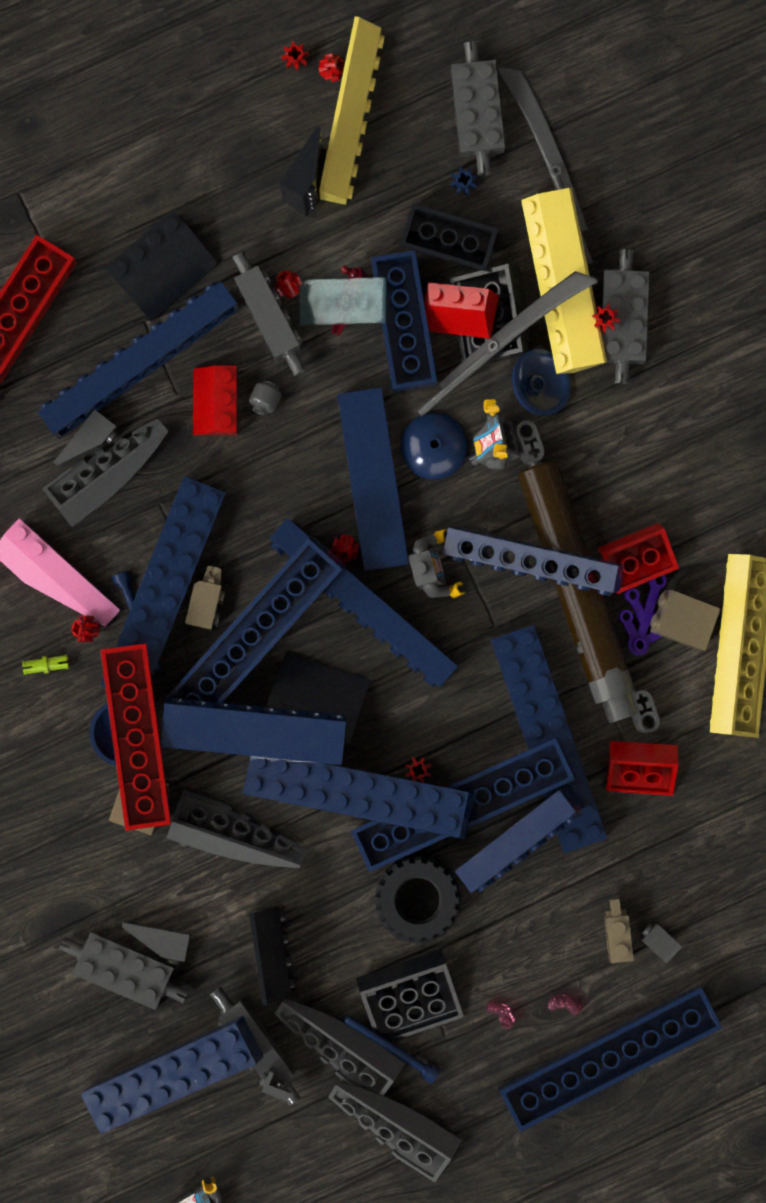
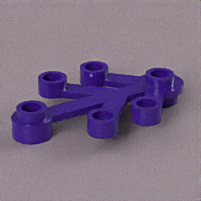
[618,575,667,656]

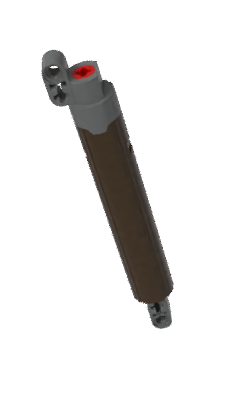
[514,420,660,733]

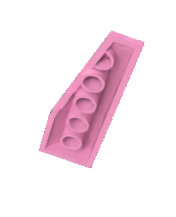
[0,519,121,627]

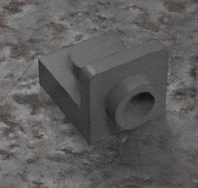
[259,1068,291,1102]

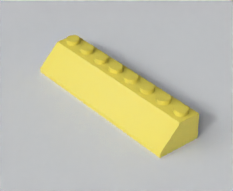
[319,16,385,205]
[521,188,607,374]
[710,554,766,738]

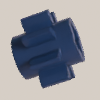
[450,167,477,195]

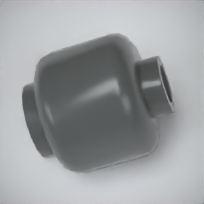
[249,380,282,415]

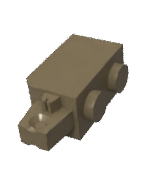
[185,566,225,630]
[604,898,634,963]

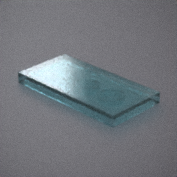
[300,277,386,325]

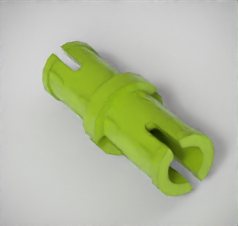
[22,655,69,675]

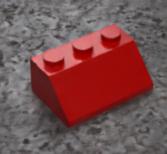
[424,283,499,339]
[193,366,238,436]
[597,523,679,594]
[606,741,678,796]

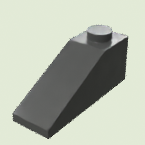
[53,410,118,467]
[122,921,191,965]
[640,923,682,964]

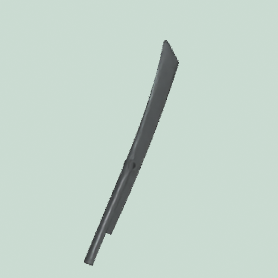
[497,67,593,265]
[417,271,598,416]

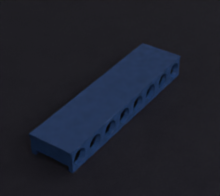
[337,388,409,571]
[161,697,346,765]

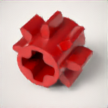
[281,41,309,71]
[319,53,345,82]
[273,270,303,298]
[592,304,621,333]
[331,535,360,562]
[72,615,100,642]
[405,757,431,783]

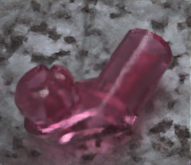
[547,994,582,1016]
[486,1001,515,1029]

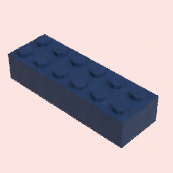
[371,250,437,393]
[455,785,586,893]

